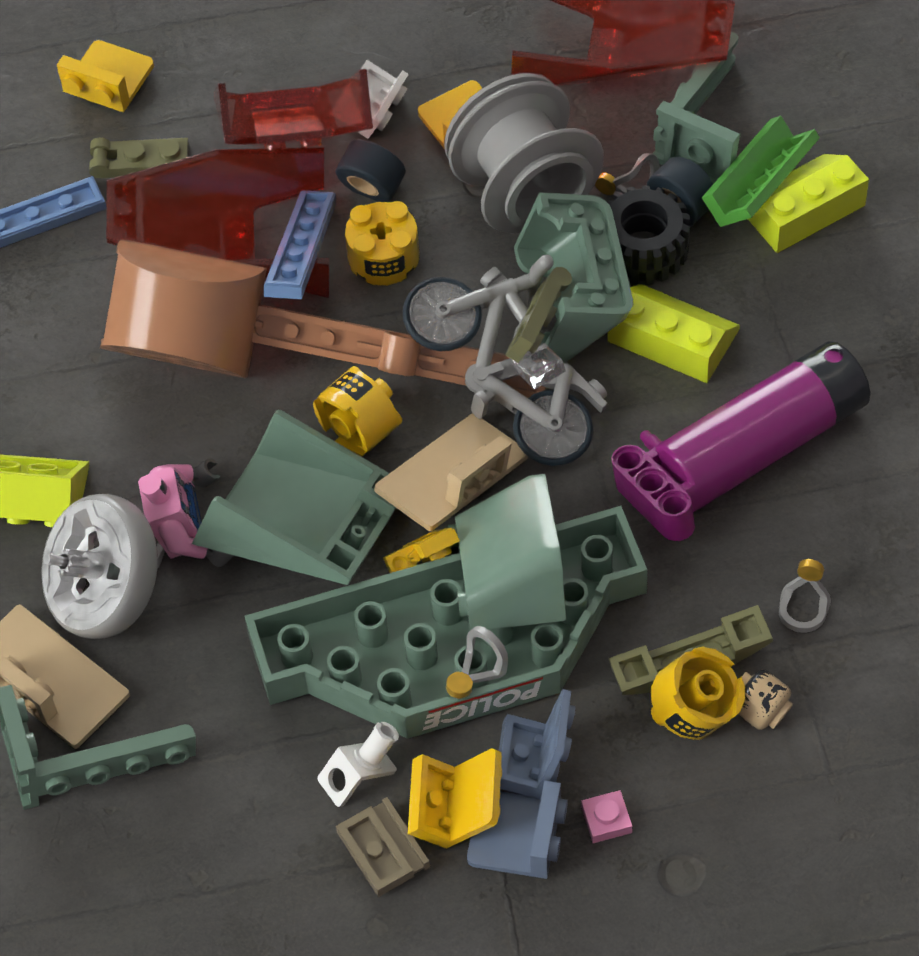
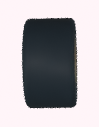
[335,139,406,202]
[646,157,713,226]

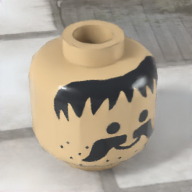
[738,670,793,730]

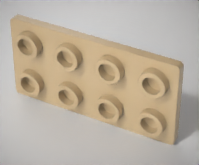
[374,413,528,531]
[0,604,130,749]

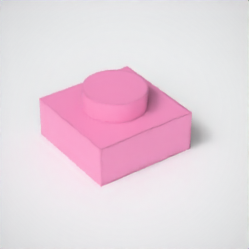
[581,790,632,843]

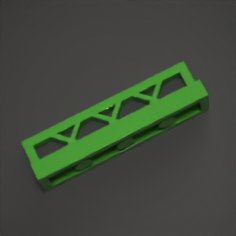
[702,116,820,227]

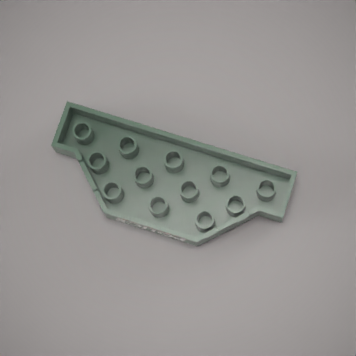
[244,506,647,739]

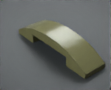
[609,605,773,695]

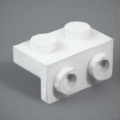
[333,60,408,139]

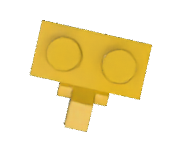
[383,528,460,573]

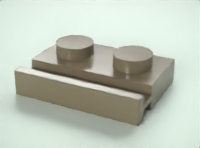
[336,797,430,897]

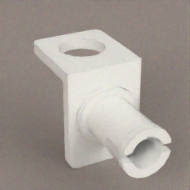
[318,722,399,807]

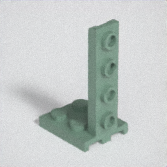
[652,31,740,184]
[0,684,196,810]

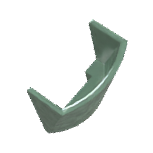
[192,409,396,585]

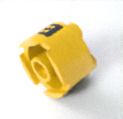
[345,201,420,286]
[313,366,402,456]
[651,647,745,740]

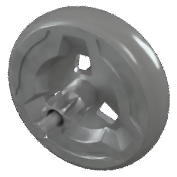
[41,494,158,639]

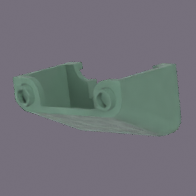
[514,192,633,366]
[448,474,566,630]

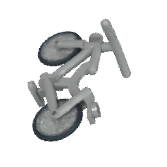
[403,255,608,466]

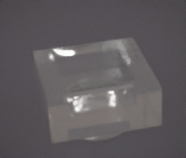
[513,343,566,390]

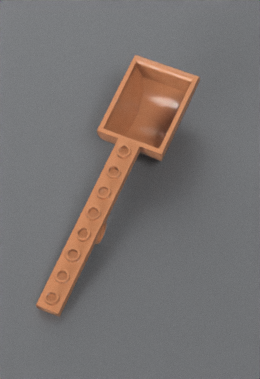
[100,240,551,401]

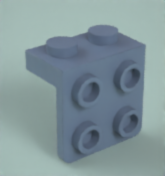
[499,689,575,799]
[467,781,568,879]

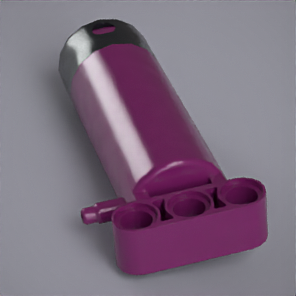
[611,341,871,541]

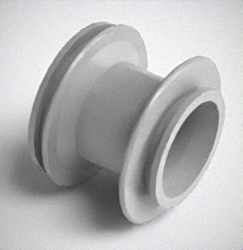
[444,73,604,233]

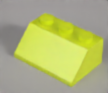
[748,154,869,253]
[608,284,740,383]
[0,455,89,527]

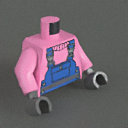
[138,458,235,567]

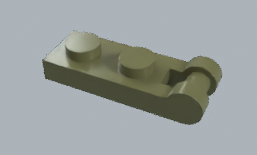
[89,138,189,178]
[506,267,572,363]

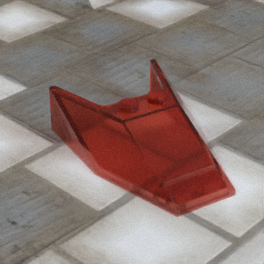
[511,0,735,86]
[214,69,373,152]
[106,147,329,298]

